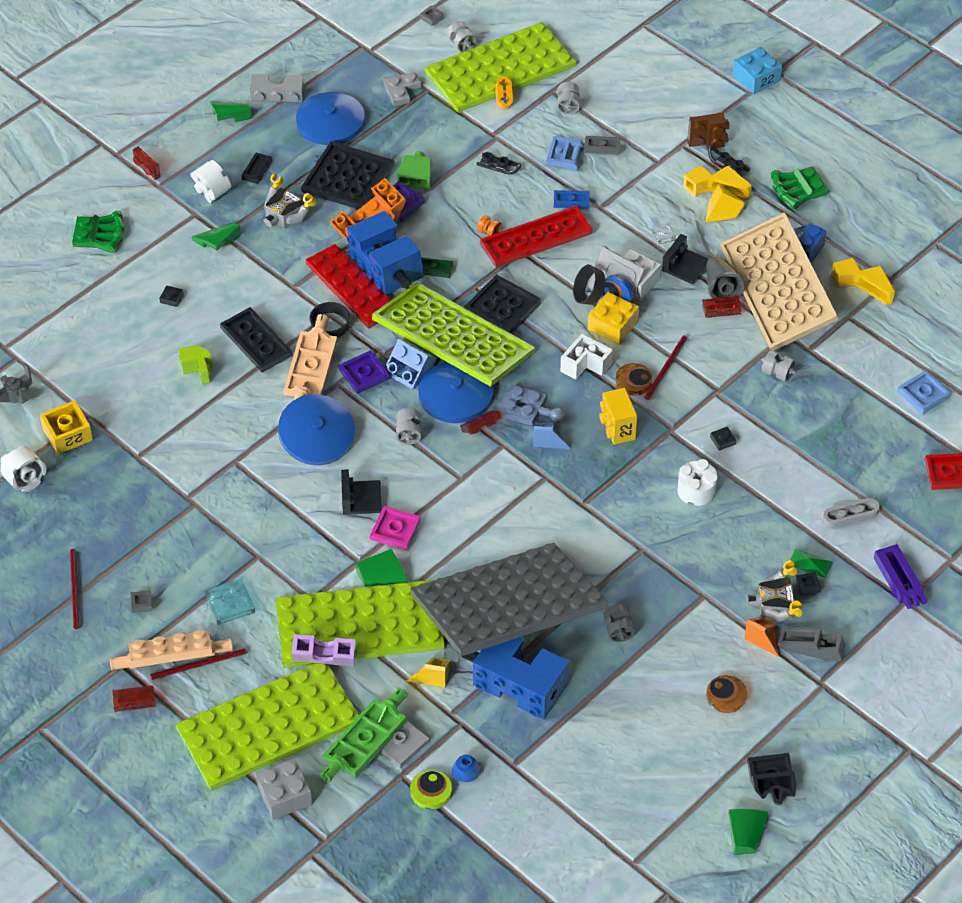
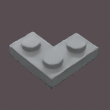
[384,72,421,106]

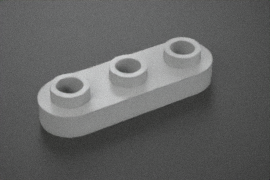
[823,498,879,528]

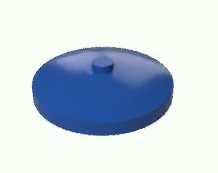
[296,92,365,145]
[418,362,494,423]
[278,394,355,465]

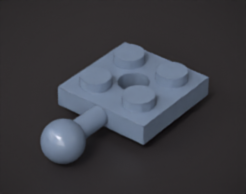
[497,385,565,426]

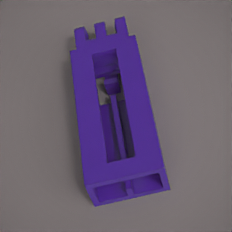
[874,544,927,609]

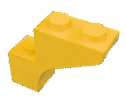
[684,165,752,200]
[831,258,896,305]

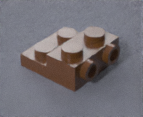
[687,113,730,150]

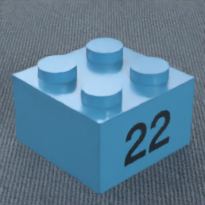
[733,47,782,94]

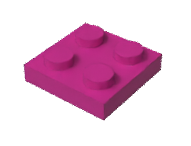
[370,506,421,550]

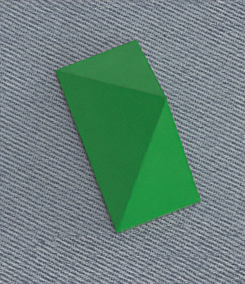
[790,548,832,578]

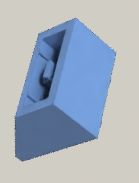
[385,339,438,389]

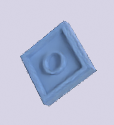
[897,370,951,414]

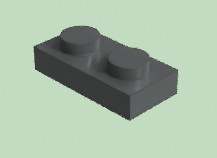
[585,136,620,154]

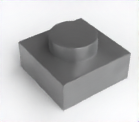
[420,5,443,26]
[130,590,152,613]

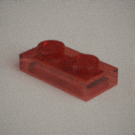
[133,146,161,180]
[702,296,742,318]
[460,410,502,435]
[112,685,156,712]

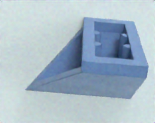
[533,422,571,449]

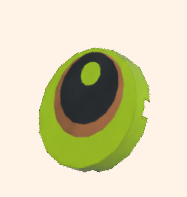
[410,770,452,809]

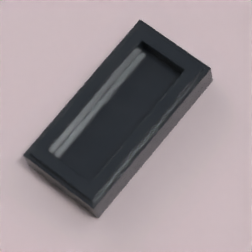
[241,152,272,184]

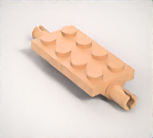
[283,314,337,400]
[110,630,233,671]

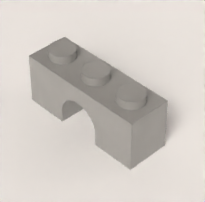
[250,74,304,102]

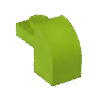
[178,346,213,385]

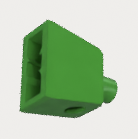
[397,151,430,190]

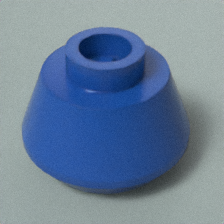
[452,755,481,782]

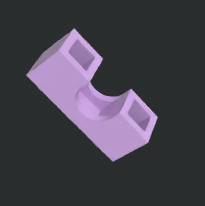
[292,634,356,666]

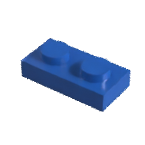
[553,190,589,209]

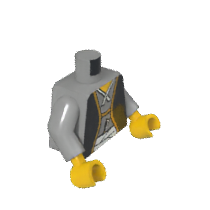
[264,174,316,228]
[747,560,803,623]

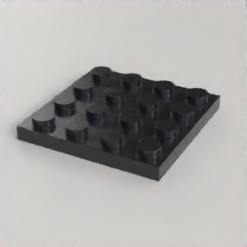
[301,141,394,210]

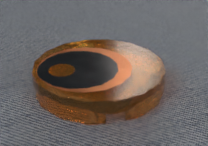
[615,363,653,396]
[706,675,747,713]

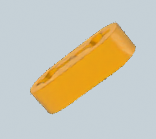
[495,76,513,110]

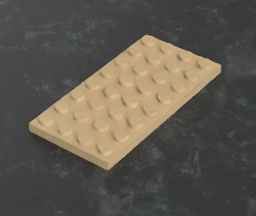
[720,212,839,351]

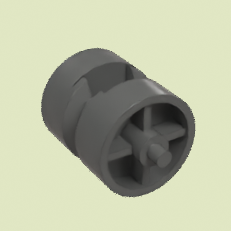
[603,604,635,642]

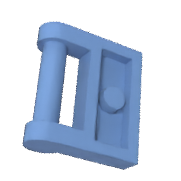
[546,136,584,171]

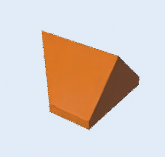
[744,616,780,658]

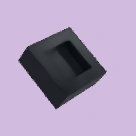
[159,285,184,307]
[710,427,736,451]
[796,572,821,596]

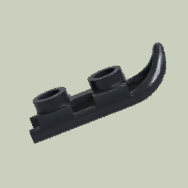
[708,145,750,177]
[476,152,522,175]

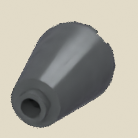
[706,257,745,304]

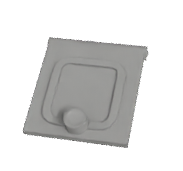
[587,245,645,300]

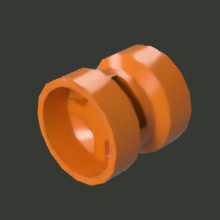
[477,215,502,236]

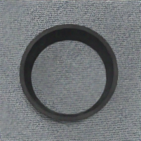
[573,264,605,305]
[309,302,350,338]

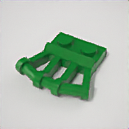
[771,166,829,210]
[72,210,125,253]

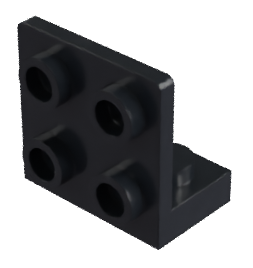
[662,234,709,284]
[341,469,382,515]

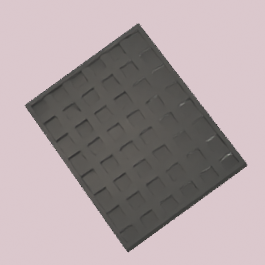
[410,543,609,656]

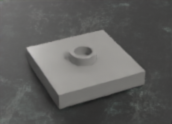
[380,721,429,768]

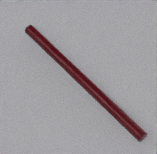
[644,335,687,400]
[70,549,79,629]
[150,648,246,680]

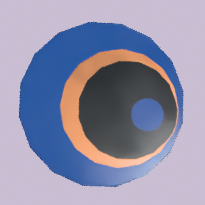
[601,275,634,303]

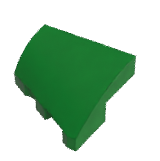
[210,101,252,122]
[192,223,241,251]
[356,549,408,587]
[728,809,769,855]

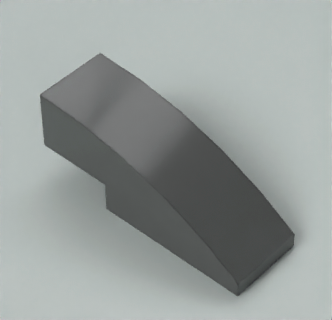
[778,628,846,661]

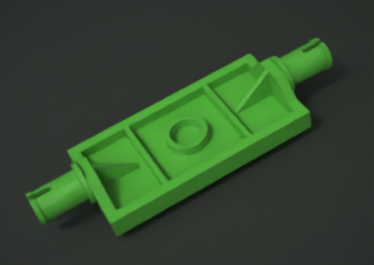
[320,687,408,782]

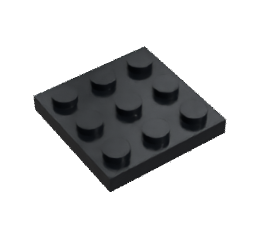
[464,274,541,334]

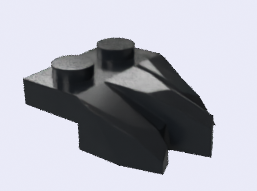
[747,753,796,806]

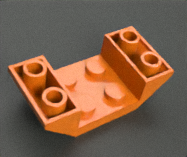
[330,178,406,242]

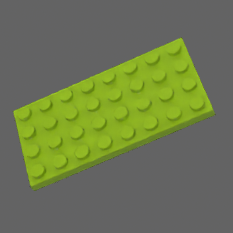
[425,22,576,113]
[372,282,535,386]
[275,580,444,668]
[176,663,359,791]

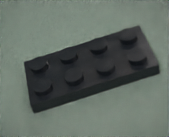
[220,307,293,372]

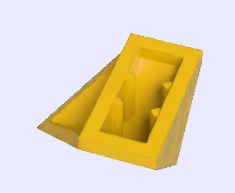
[705,185,746,223]
[406,657,451,688]

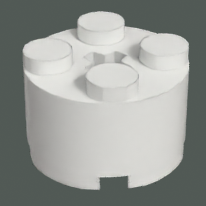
[191,160,231,203]
[1,445,46,492]
[677,459,718,506]

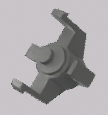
[0,363,33,404]

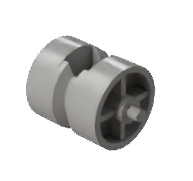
[447,21,477,52]
[557,82,580,114]
[761,350,796,382]
[396,408,421,445]

